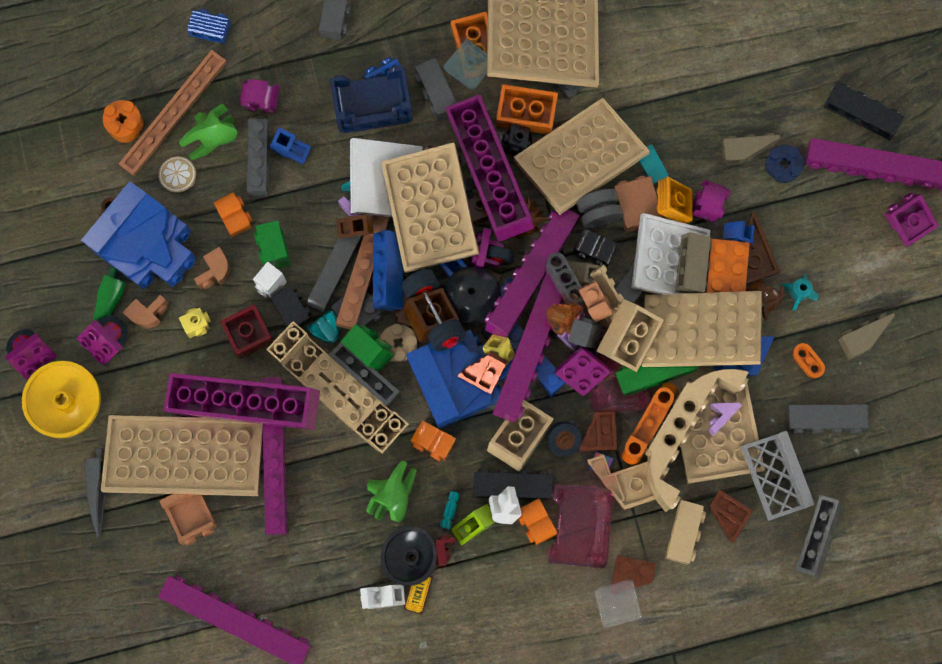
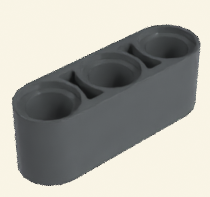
[545,252,583,308]

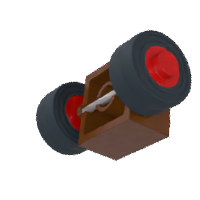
[402,269,466,351]

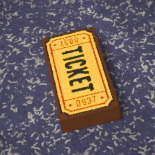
[403,576,433,615]

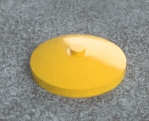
[22,361,101,439]

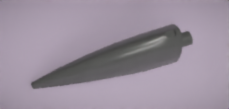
[84,449,106,537]

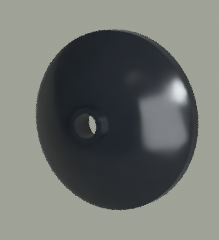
[444,266,501,324]
[381,526,438,586]

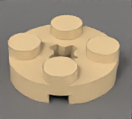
[380,324,417,363]

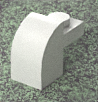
[489,487,522,524]
[360,585,405,609]

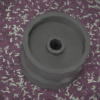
[577,189,624,229]

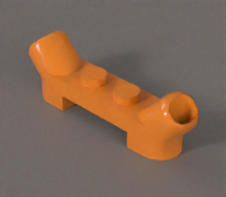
[622,382,679,465]

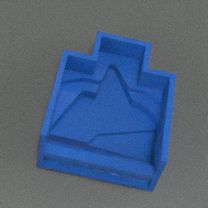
[81,181,196,290]
[406,330,513,430]

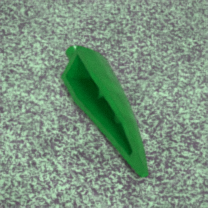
[83,267,127,350]

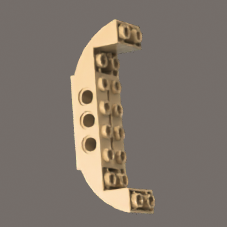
[266,321,409,453]
[645,369,749,512]

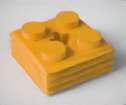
[656,176,693,224]

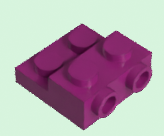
[884,193,938,247]

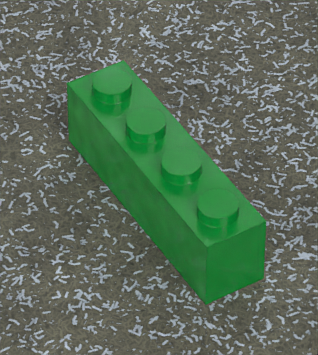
[616,364,697,397]

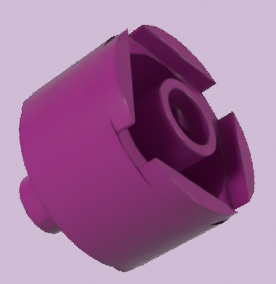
[239,79,280,114]
[692,179,730,223]

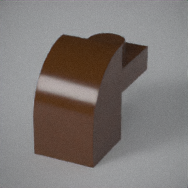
[336,214,374,238]

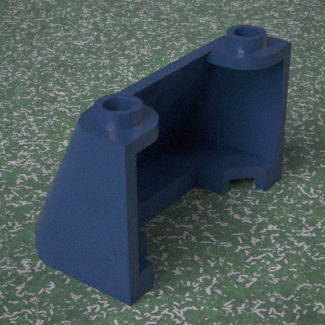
[330,66,413,133]

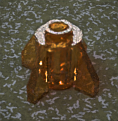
[546,304,583,336]

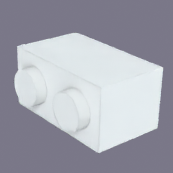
[253,262,287,298]

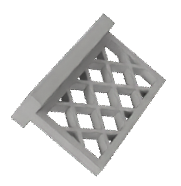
[741,431,815,521]

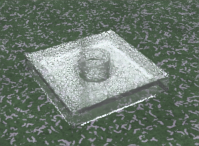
[594,579,642,628]

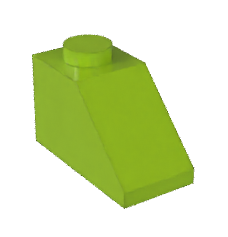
[451,504,495,546]

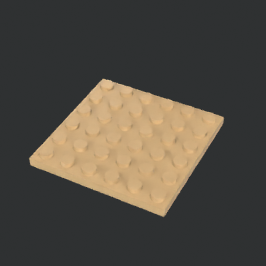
[487,0,599,88]

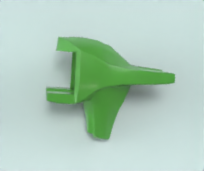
[179,104,238,160]
[366,460,417,522]

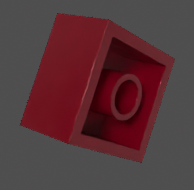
[220,304,274,359]

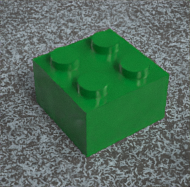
[254,220,291,269]
[341,324,395,371]

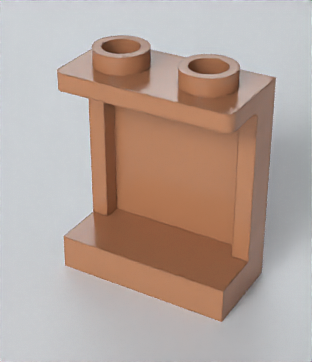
[614,176,663,233]
[159,483,218,546]

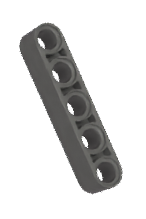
[307,235,364,313]

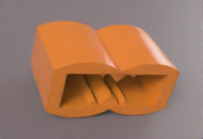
[213,192,253,238]
[411,420,457,462]
[518,499,557,546]

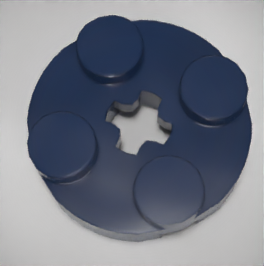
[765,145,804,183]

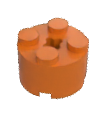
[103,100,144,143]

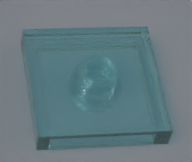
[443,38,487,91]

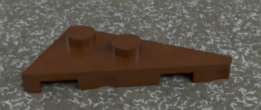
[746,211,780,285]

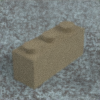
[675,232,711,294]

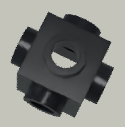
[502,123,530,156]

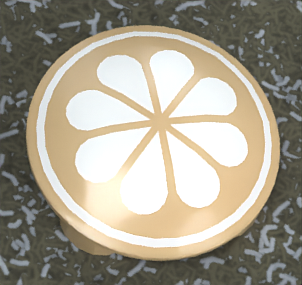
[159,156,196,193]

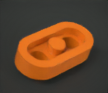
[792,343,825,379]

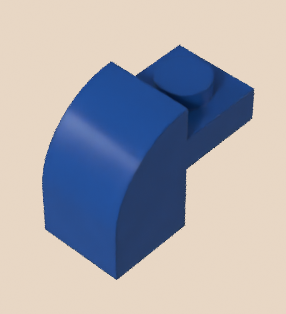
[270,127,311,164]

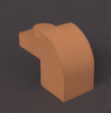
[194,247,230,289]
[579,280,615,322]
[123,295,169,329]

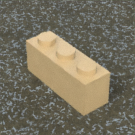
[665,500,706,565]

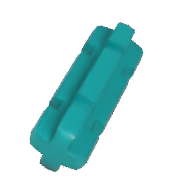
[440,491,460,530]

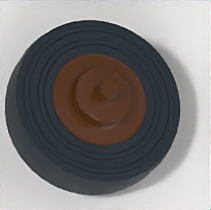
[546,421,582,457]

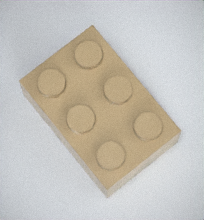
[597,299,664,372]
[487,400,554,472]

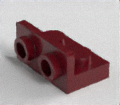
[435,535,456,567]

